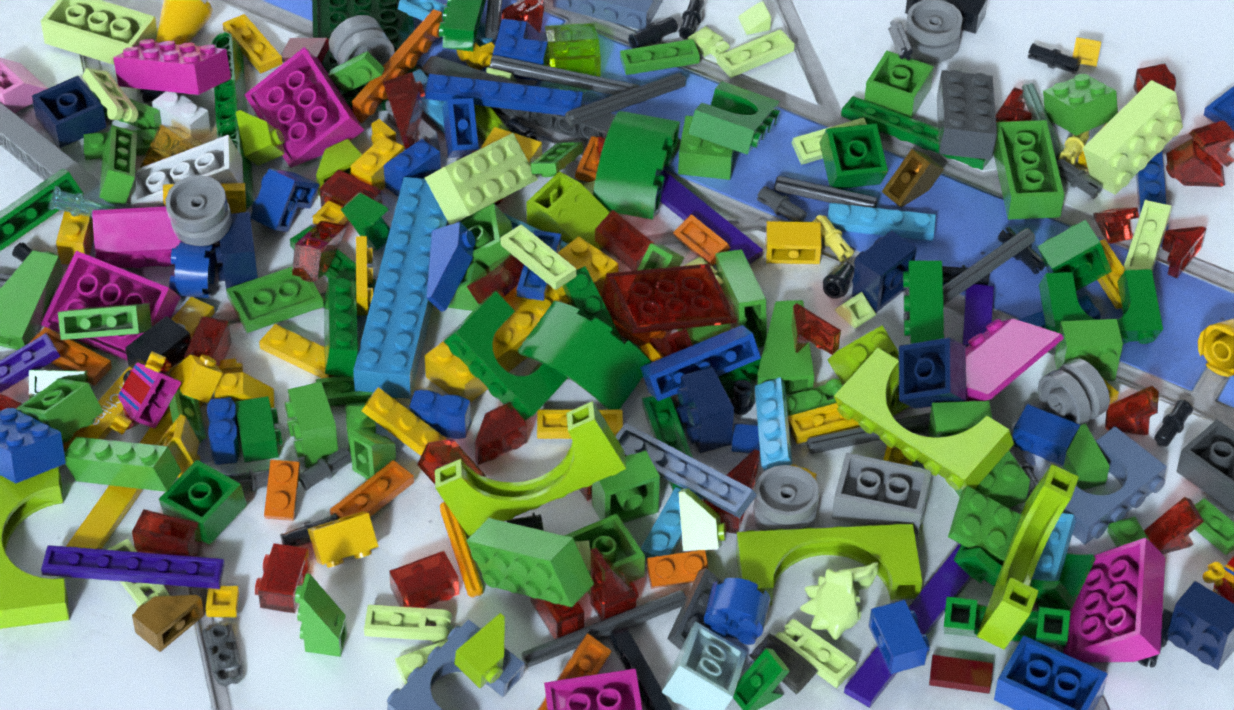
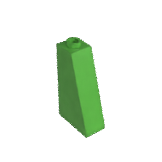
[715,249,767,347]
[0,250,64,350]
[757,300,814,395]

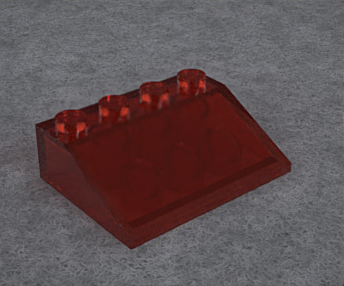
[601,264,737,334]

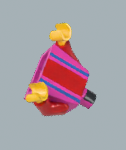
[109,351,181,435]

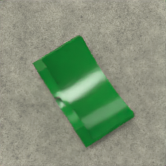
[593,111,680,220]
[518,301,651,410]
[954,545,1096,610]

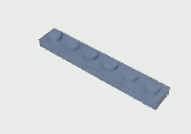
[615,423,757,518]

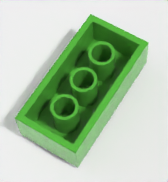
[993,120,1064,220]
[466,518,594,607]

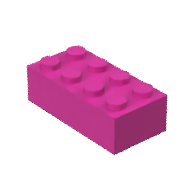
[113,39,231,95]

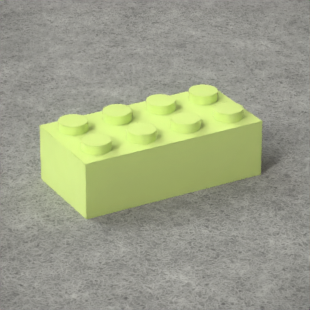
[41,0,157,65]
[1083,80,1183,195]
[425,133,538,225]

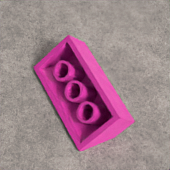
[92,207,181,268]

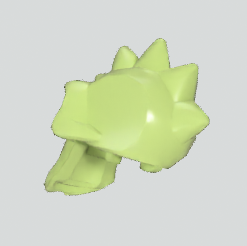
[800,562,878,640]

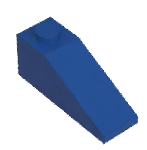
[426,222,475,312]

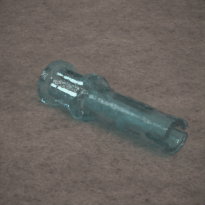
[48,186,118,218]

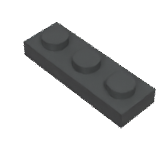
[667,568,723,650]

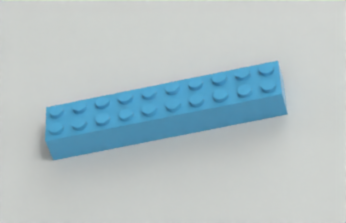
[353,177,449,399]

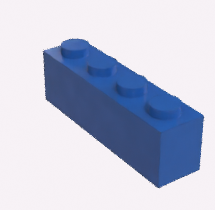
[640,325,761,401]

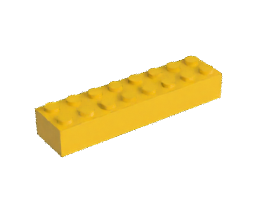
[425,236,619,403]

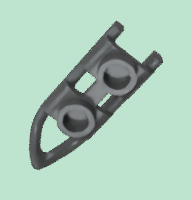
[203,623,243,687]

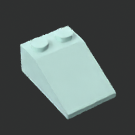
[662,621,747,710]

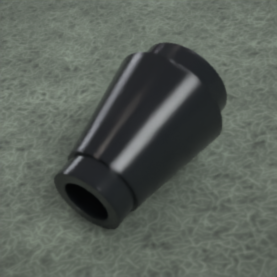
[823,262,854,299]

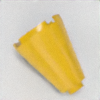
[155,0,213,45]
[1198,318,1234,377]

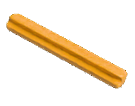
[440,502,483,598]

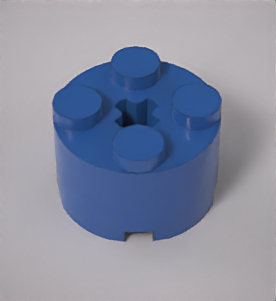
[169,241,216,299]
[704,578,770,645]

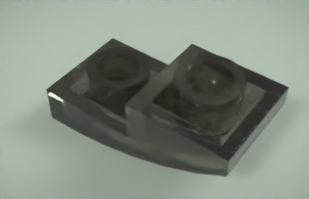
[749,633,818,695]

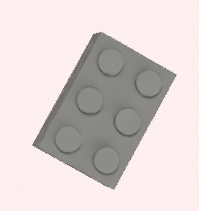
[832,453,931,536]

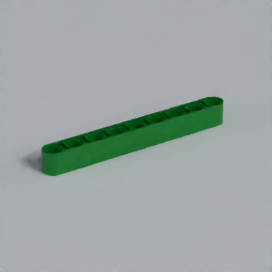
[211,32,254,209]

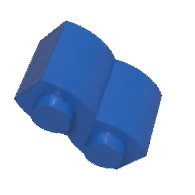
[409,390,471,439]
[207,397,240,465]

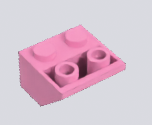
[0,58,48,113]

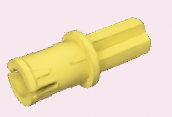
[1059,130,1089,165]
[812,215,854,262]

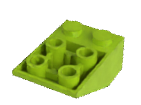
[526,171,623,250]
[827,325,910,416]

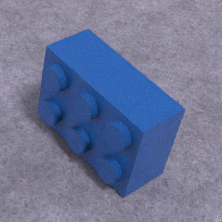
[0,408,66,483]
[994,635,1108,710]

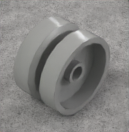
[905,0,963,63]
[329,15,394,66]
[165,175,232,246]
[1037,358,1110,425]
[753,465,819,531]

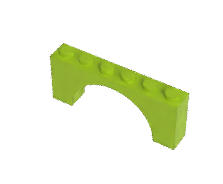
[834,348,1014,490]
[435,401,626,536]
[976,464,1079,650]
[0,466,69,629]
[736,524,922,606]

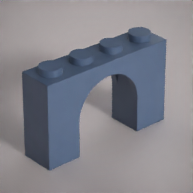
[553,0,663,30]
[1062,427,1167,545]
[387,619,525,710]

